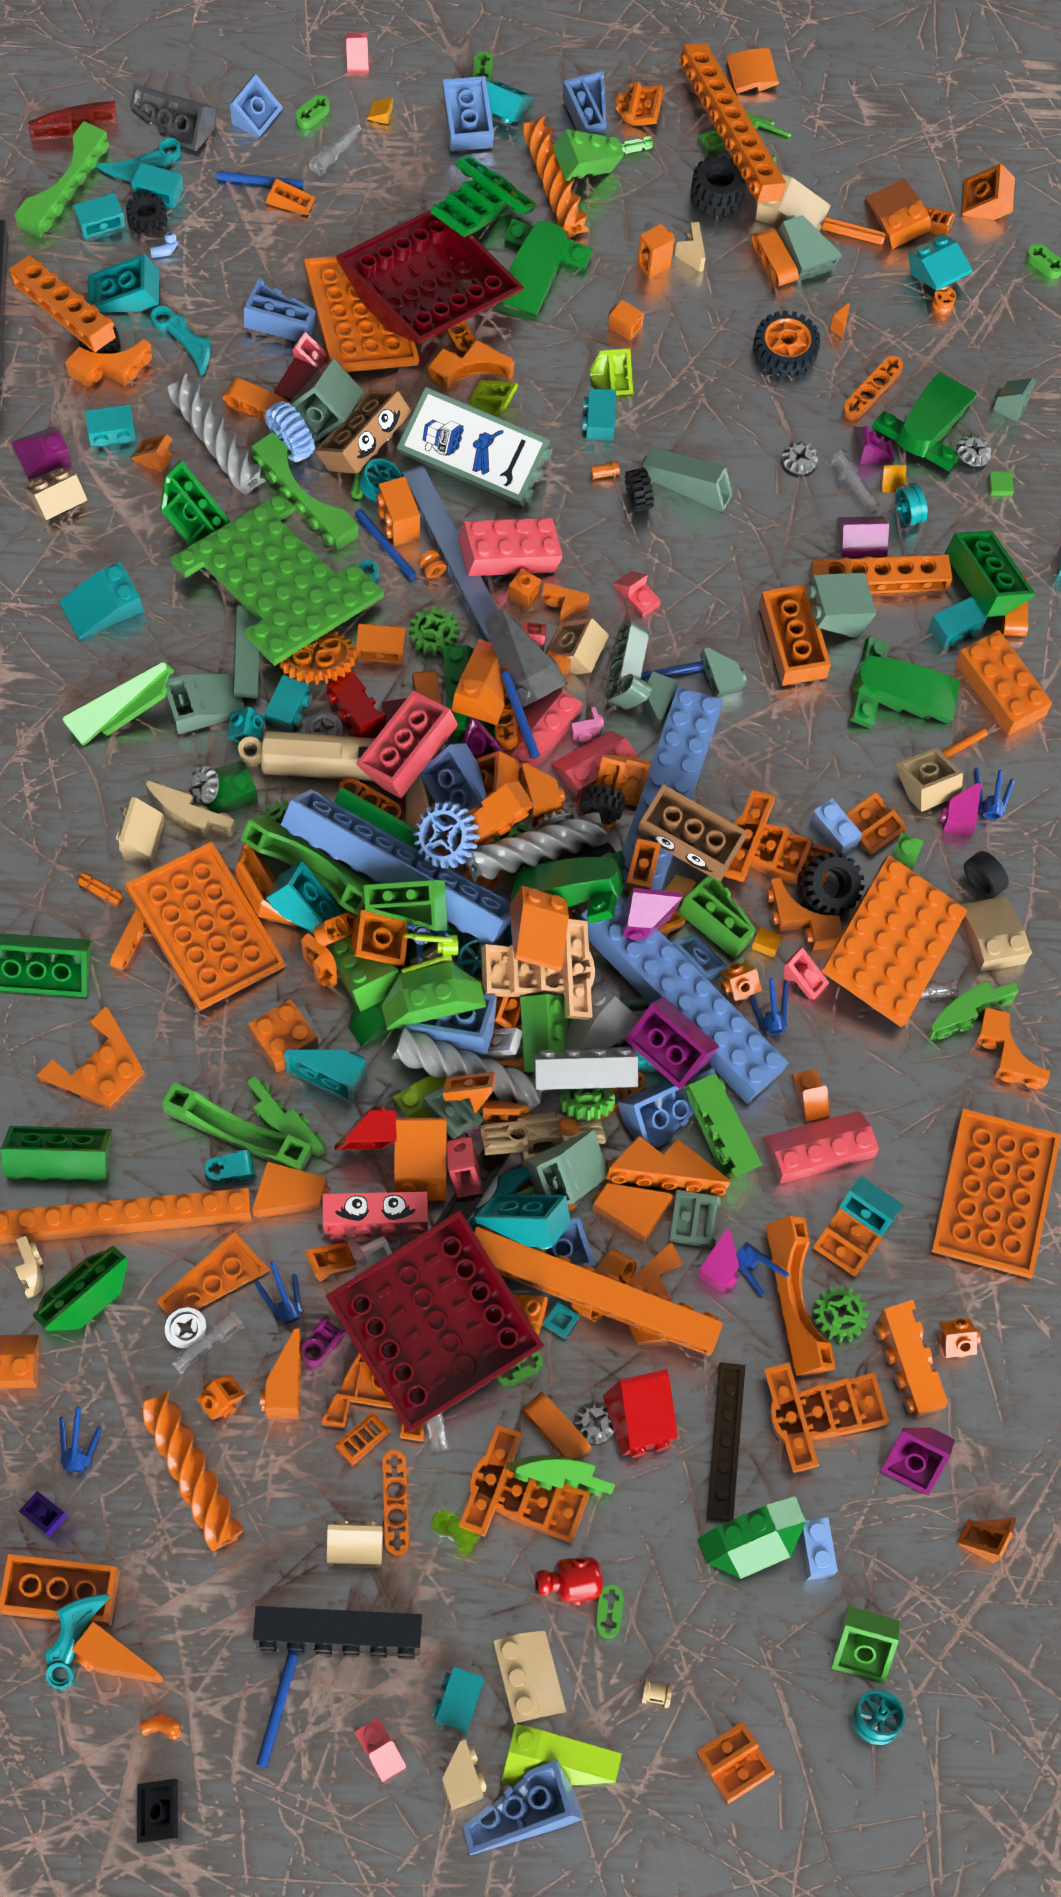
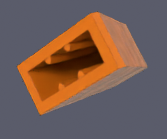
[252,1162,331,1218]
[591,1183,673,1244]

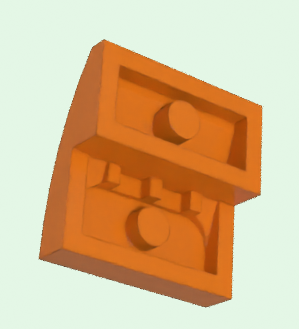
[726,48,779,94]
[595,755,651,807]
[846,792,908,856]
[813,1209,884,1277]
[697,1721,774,1804]

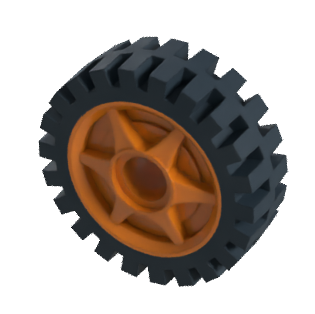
[753,311,820,377]

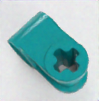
[205,1150,256,1187]

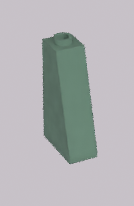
[642,447,733,512]

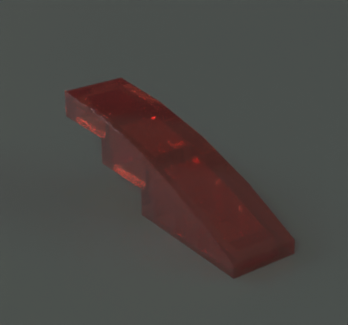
[28,101,117,140]

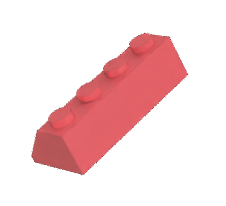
[356,690,458,798]
[503,690,583,780]
[763,1111,879,1184]

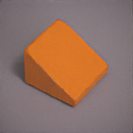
[830,303,850,338]

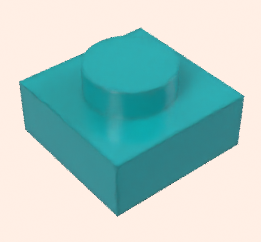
[543,1302,580,1340]

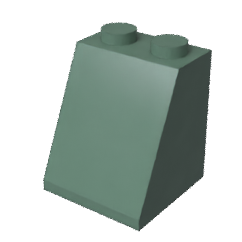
[289,358,364,442]
[805,573,877,638]

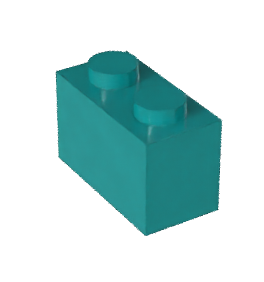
[131,162,184,209]
[73,193,126,239]
[582,389,616,441]
[85,405,136,447]
[929,597,987,648]
[264,675,312,733]
[839,1176,904,1237]
[432,1667,485,1735]

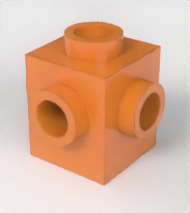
[720,961,762,1001]
[939,1318,981,1358]
[197,1374,246,1420]

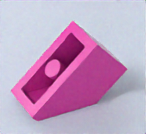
[940,783,981,836]
[697,1229,739,1294]

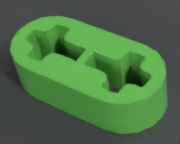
[472,51,493,80]
[295,95,330,129]
[1026,243,1061,279]
[496,1351,543,1387]
[596,1585,623,1639]

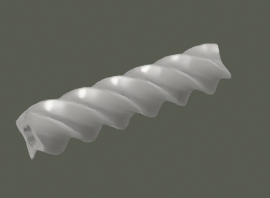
[167,373,266,495]
[465,812,608,883]
[391,1027,543,1113]

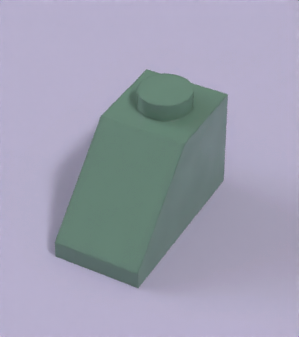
[993,378,1036,422]
[699,647,747,698]
[643,672,679,731]

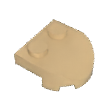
[15,1236,44,1299]

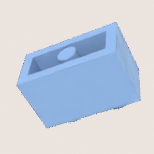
[810,799,862,854]
[799,1517,838,1580]

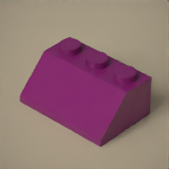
[625,997,720,1090]

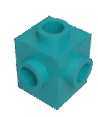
[227,707,265,744]

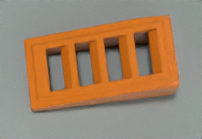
[265,178,316,216]
[924,206,956,236]
[334,1412,391,1468]

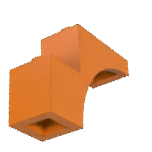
[65,339,152,388]
[428,340,514,390]
[766,878,843,951]
[976,1007,1050,1089]

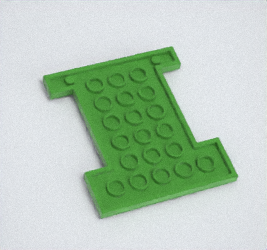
[171,493,384,666]

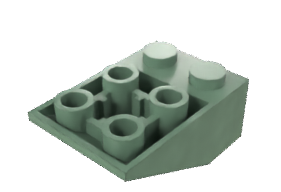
[165,674,244,735]
[525,1129,608,1205]

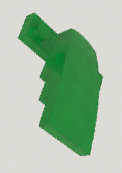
[430,155,537,237]
[500,218,593,317]
[872,372,977,471]
[849,636,960,729]
[510,851,625,924]

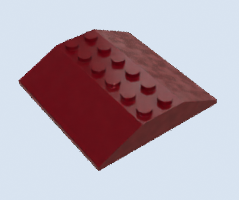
[336,210,524,344]
[325,1210,545,1433]

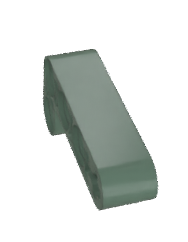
[605,620,652,710]

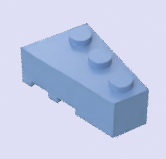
[563,70,607,136]
[244,278,315,342]

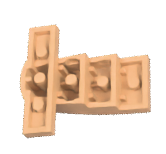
[481,919,595,1020]

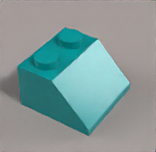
[486,80,534,124]
[908,234,972,291]

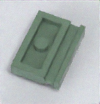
[422,1087,484,1140]

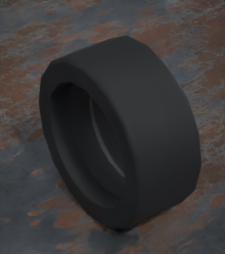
[963,851,1009,899]

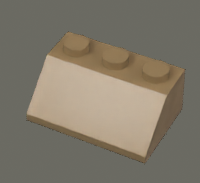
[492,1630,566,1727]

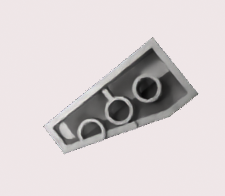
[130,85,218,151]
[484,608,567,707]

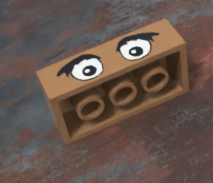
[315,390,412,474]
[635,784,749,882]

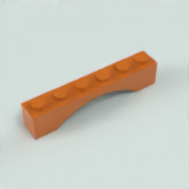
[765,1215,836,1377]

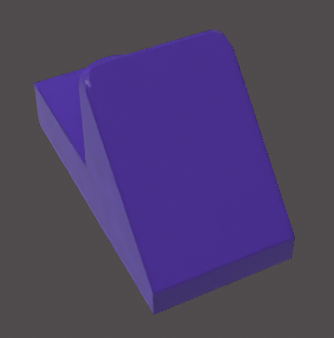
[18,1491,69,1539]

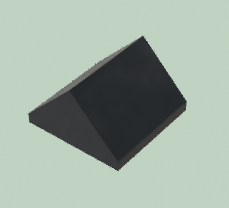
[137,1779,181,1843]

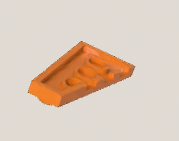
[156,1232,270,1315]

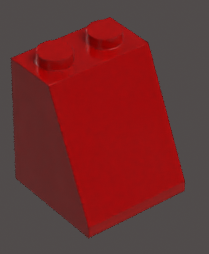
[603,1369,678,1458]

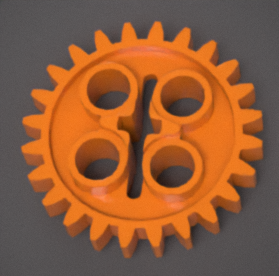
[280,631,356,685]

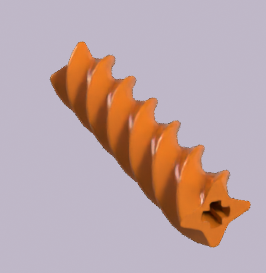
[523,116,589,239]
[140,1391,243,1552]

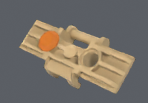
[479,1112,606,1167]

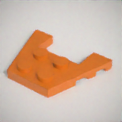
[36,1006,144,1109]
[626,1243,707,1345]
[321,1352,424,1442]

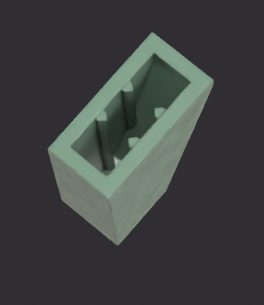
[778,215,842,277]

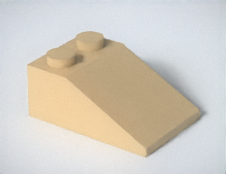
[755,174,831,232]
[961,896,1032,973]

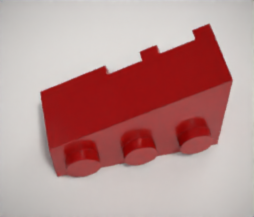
[325,670,386,738]

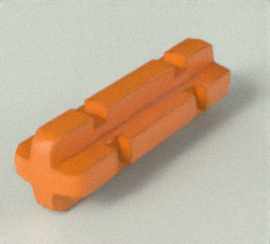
[78,872,123,905]

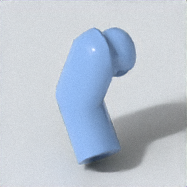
[150,232,178,259]

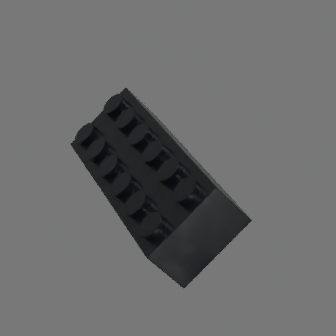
[253,1606,422,1660]

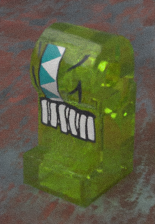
[431,1510,481,1560]

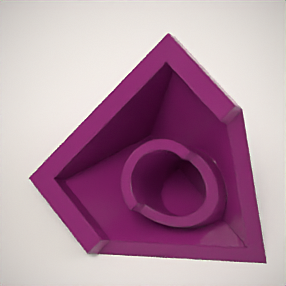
[854,425,895,464]
[462,717,506,759]

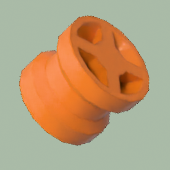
[931,286,956,315]
[418,550,447,579]

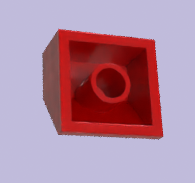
[334,1106,397,1150]

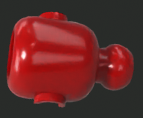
[535,1557,603,1605]

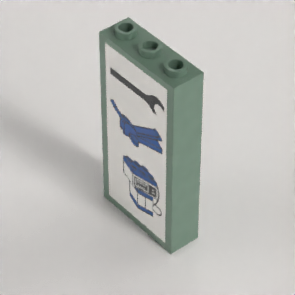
[397,387,553,508]

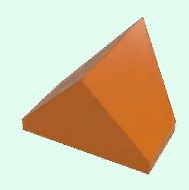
[957,1517,1016,1564]

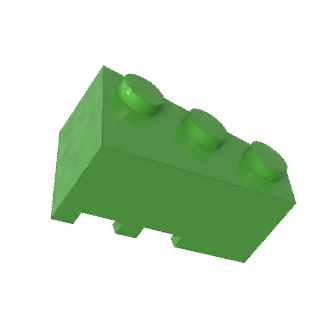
[553,129,624,181]
[679,875,756,959]
[364,880,448,931]
[326,937,400,1012]

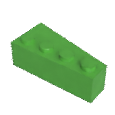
[683,1073,763,1179]

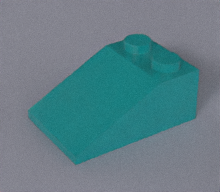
[87,254,159,312]
[59,561,143,640]
[266,861,346,933]
[284,1050,367,1103]
[475,1194,571,1249]

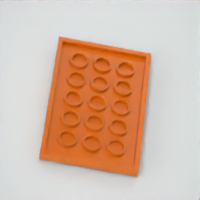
[303,256,420,372]
[125,841,286,1012]
[821,855,968,1027]
[931,1108,1061,1279]

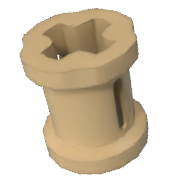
[641,1678,673,1708]

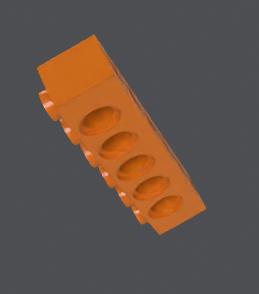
[8,255,116,352]
[809,554,952,594]

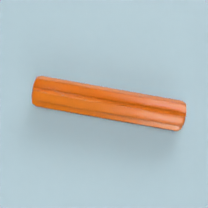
[822,217,886,245]

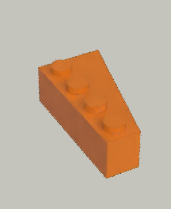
[435,781,534,857]
[875,1299,948,1420]

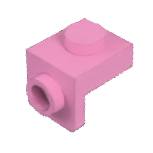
[570,706,604,743]

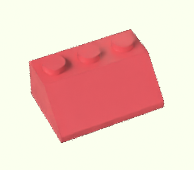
[551,731,639,802]

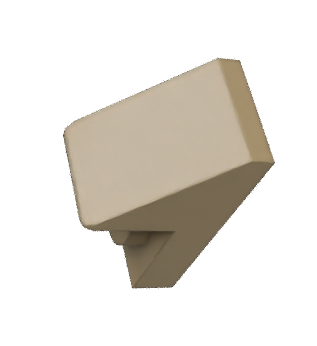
[675,222,705,272]

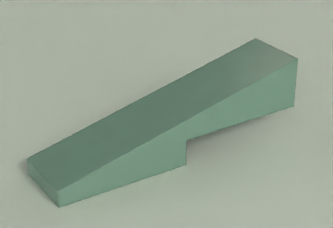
[233,605,259,699]

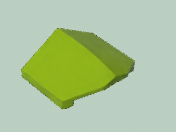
[590,349,634,396]
[468,380,518,417]

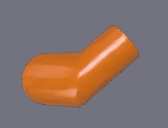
[139,1714,181,1740]

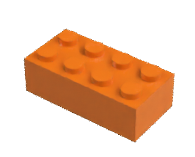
[759,584,831,686]
[955,630,1052,736]
[0,1554,120,1627]

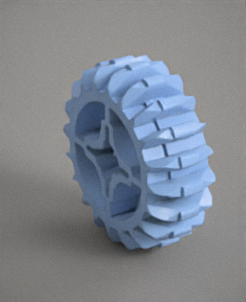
[265,401,315,462]
[413,802,480,869]

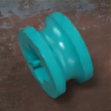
[358,560,379,582]

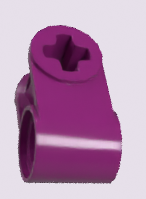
[302,1316,347,1369]

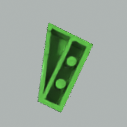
[520,994,569,1073]

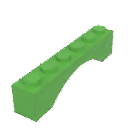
[15,121,109,238]
[251,432,359,551]
[240,814,371,916]
[162,1082,312,1171]

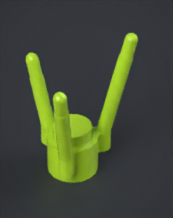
[401,933,458,974]

